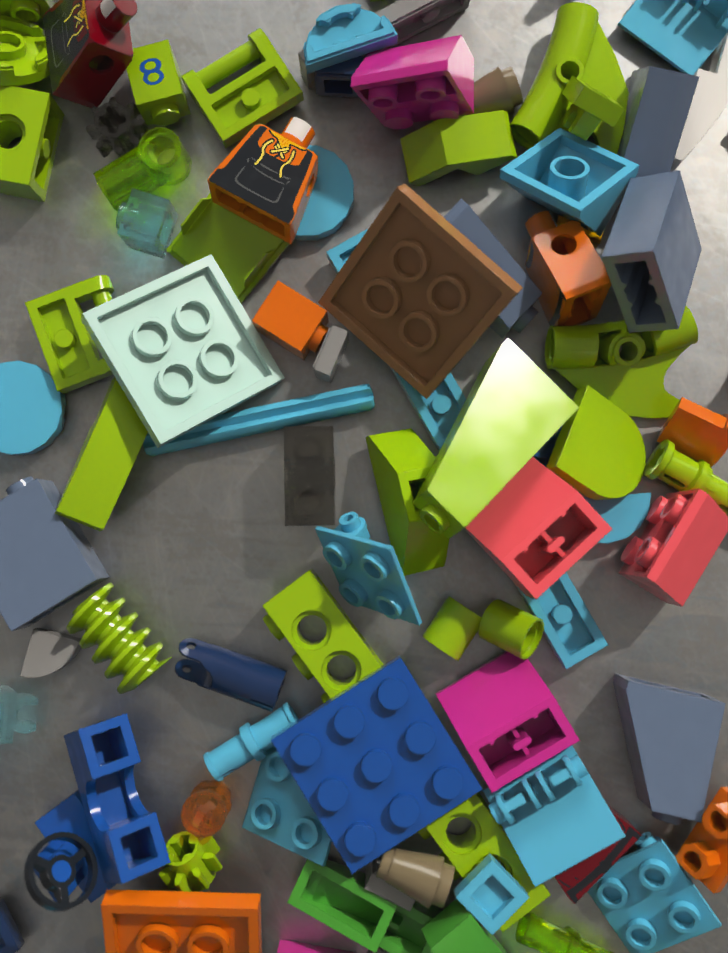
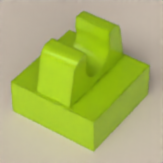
[562,75,625,141]

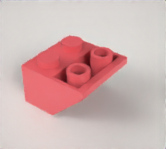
[464,457,612,599]
[619,489,728,607]

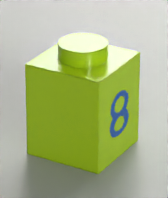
[126,39,191,126]

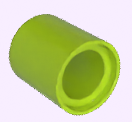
[422,596,482,661]
[478,599,544,660]

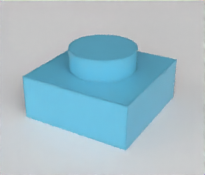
[453,853,529,935]

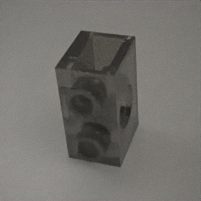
[284,426,336,527]

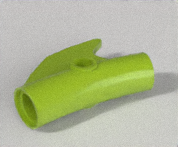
[510,2,629,154]
[545,305,698,418]

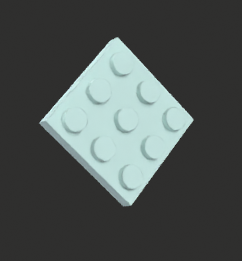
[81,254,285,448]

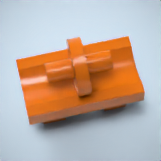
[675,786,728,894]

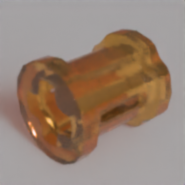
[181,780,232,838]

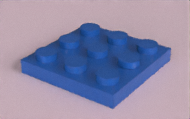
[271,655,482,874]

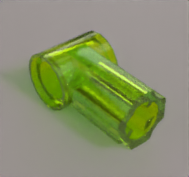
[93,127,192,212]

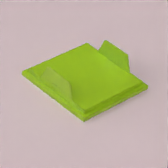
[166,193,289,304]

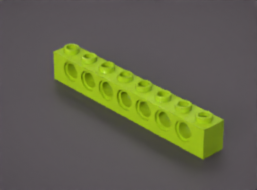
[262,568,551,932]

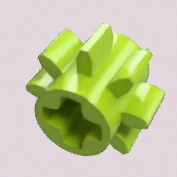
[159,827,223,892]

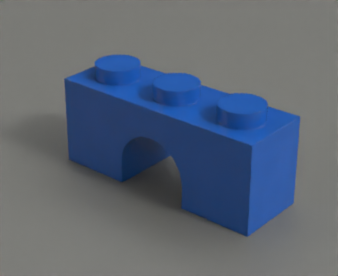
[63,713,171,884]

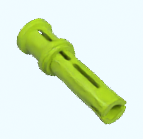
[643,439,728,516]

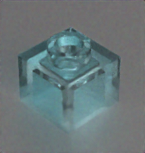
[116,188,178,259]

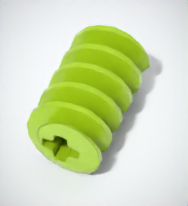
[66,582,172,694]

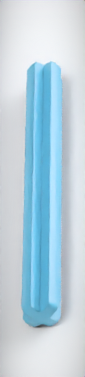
[143,384,375,456]

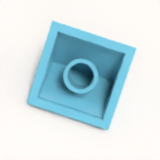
[499,128,639,236]

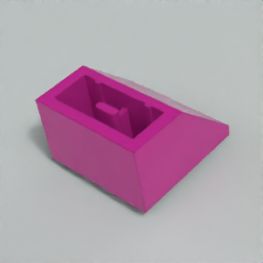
[351,35,474,130]
[435,651,580,793]

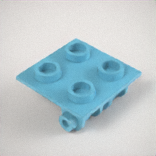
[618,0,728,75]
[315,512,422,625]
[483,745,626,887]
[242,746,332,866]
[587,831,722,953]

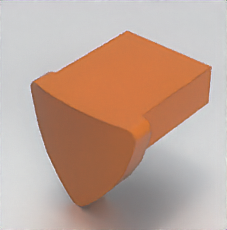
[657,397,728,467]

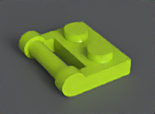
[180,28,304,148]
[25,275,114,394]

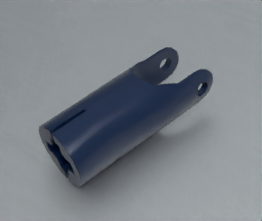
[175,638,287,712]

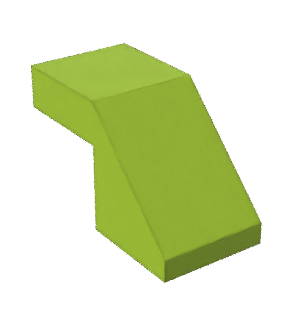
[400,110,517,186]

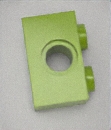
[0,85,64,202]

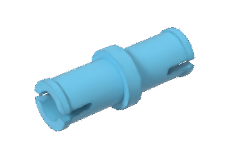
[203,702,299,782]

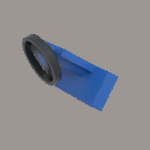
[24,789,116,912]

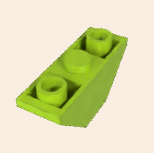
[365,428,449,576]

